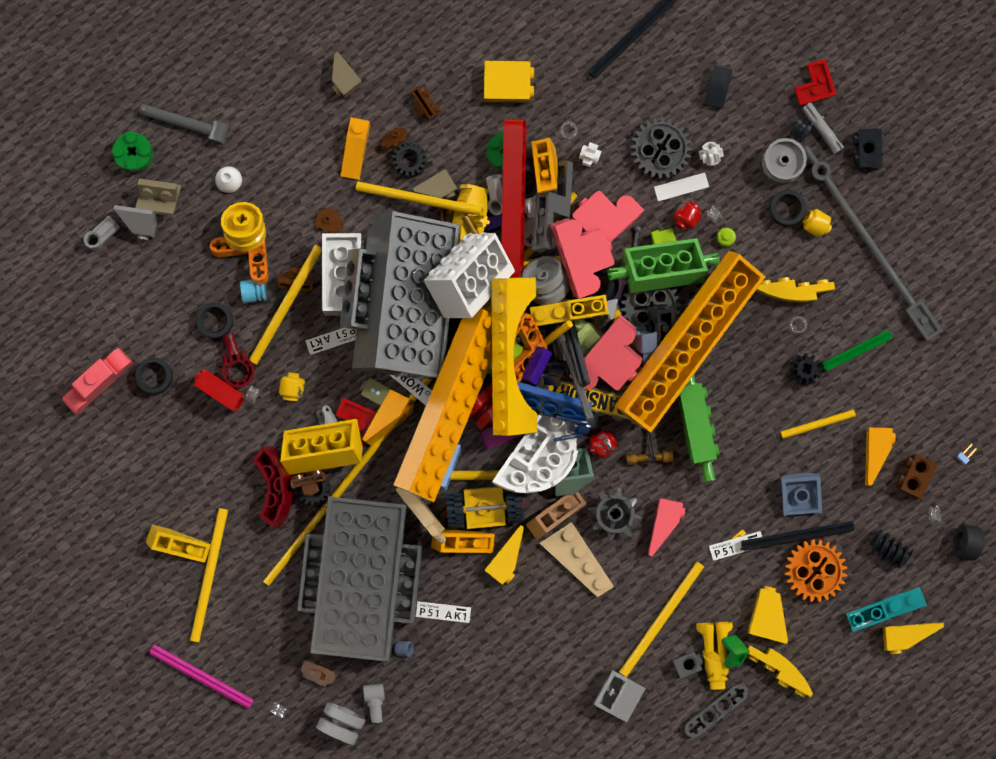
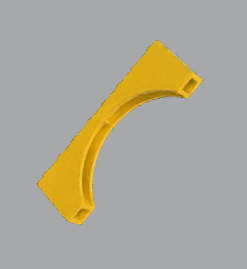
[491,277,537,436]

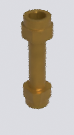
[626,450,673,465]

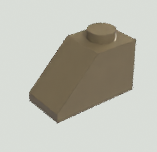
[332,52,362,98]
[413,169,457,200]

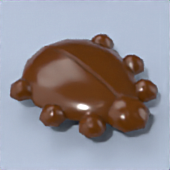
[381,127,407,148]
[315,206,344,234]

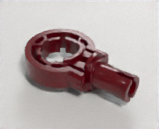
[222,333,255,388]

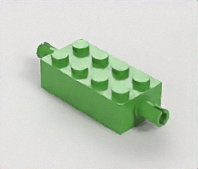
[607,238,720,293]
[677,375,719,482]

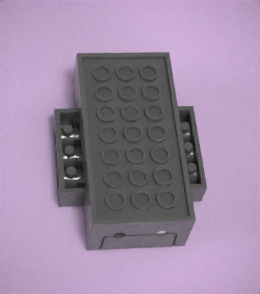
[340,211,460,380]
[297,496,423,662]

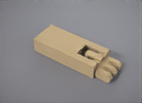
[396,488,446,544]

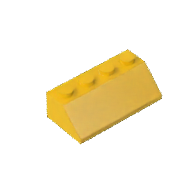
[280,419,363,475]

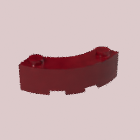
[252,446,293,527]

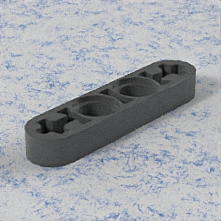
[684,684,748,738]

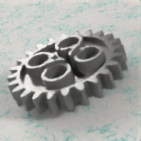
[630,117,692,180]
[620,287,682,331]

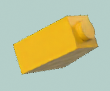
[748,586,788,644]

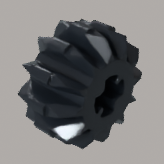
[789,353,823,386]

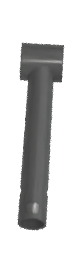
[139,104,229,144]

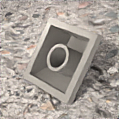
[114,205,158,241]

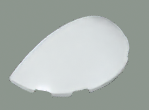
[492,411,578,493]

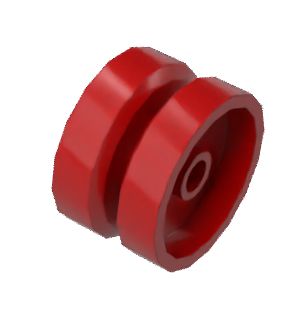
[468,384,493,432]

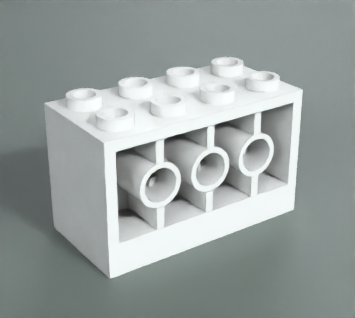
[322,233,364,316]
[424,233,515,318]

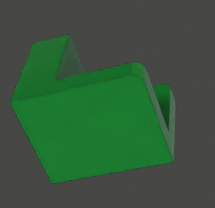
[721,635,750,668]

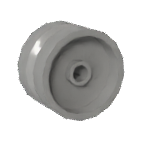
[762,138,807,184]
[522,256,570,305]
[316,702,366,745]

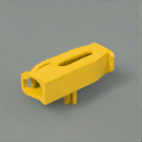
[452,184,490,244]

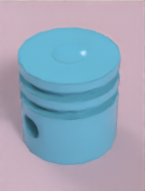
[240,280,267,304]

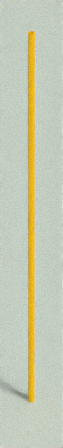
[263,192,578,586]

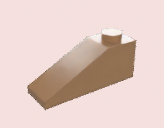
[526,492,586,540]

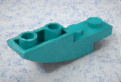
[846,587,927,632]

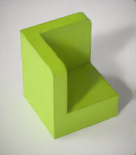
[650,228,676,244]

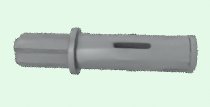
[802,103,844,154]

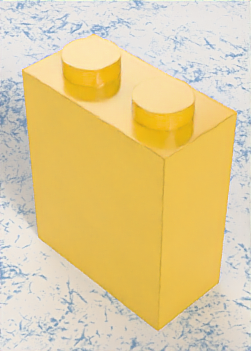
[484,61,534,103]

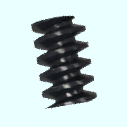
[870,529,914,569]

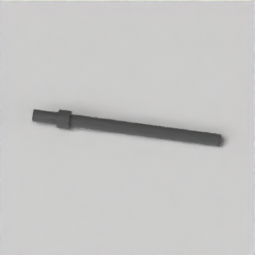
[555,323,595,422]

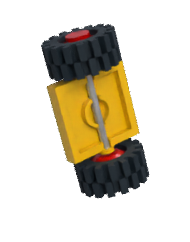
[446,486,524,529]

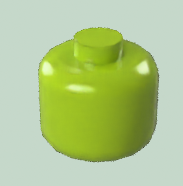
[716,228,736,247]

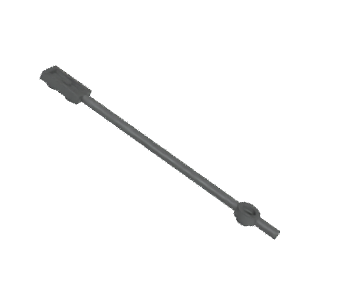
[804,146,943,342]

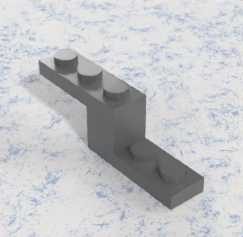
[532,161,573,252]

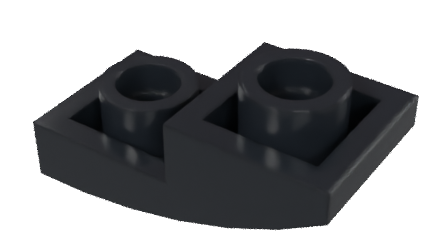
[704,64,733,108]

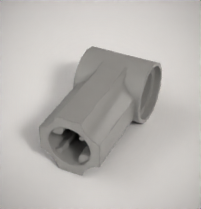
[486,174,503,215]
[84,215,120,251]

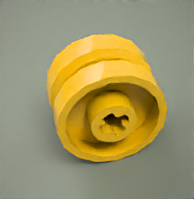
[221,202,266,252]

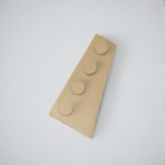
[540,522,614,597]

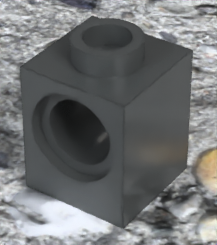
[672,651,703,679]

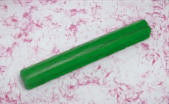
[822,330,892,372]

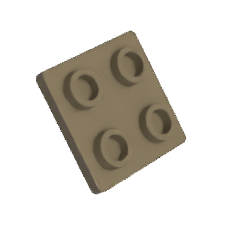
[136,179,181,216]

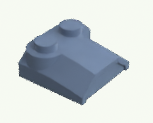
[780,473,822,516]

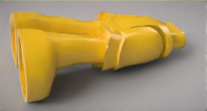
[696,622,733,690]

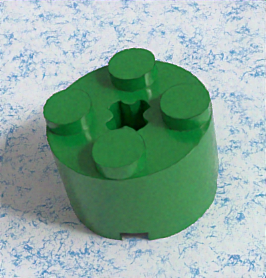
[112,131,154,173]

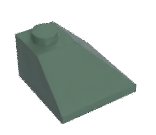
[554,448,594,496]

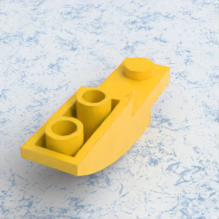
[756,277,835,302]
[530,295,609,326]
[747,645,813,698]

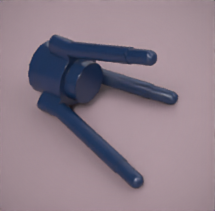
[542,412,590,442]

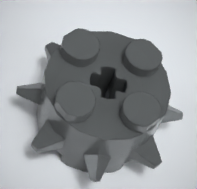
[589,488,641,540]

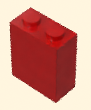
[194,369,246,412]

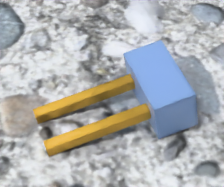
[956,444,977,465]

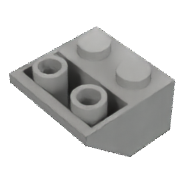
[593,670,646,722]

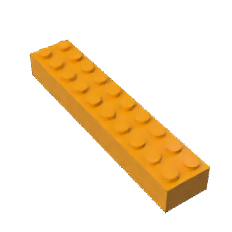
[615,251,765,432]
[394,309,492,502]

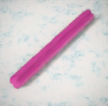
[149,645,253,709]

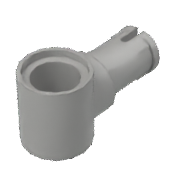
[363,683,385,723]

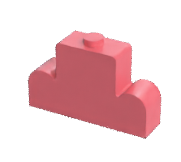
[571,191,644,242]
[550,219,614,299]
[570,315,643,390]
[62,348,134,415]

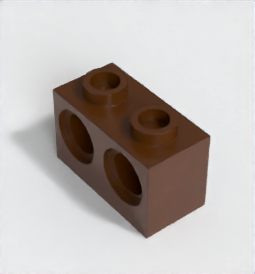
[897,454,938,499]

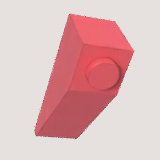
[648,498,685,556]

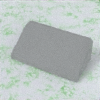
[596,299,618,331]

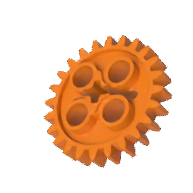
[784,539,847,602]

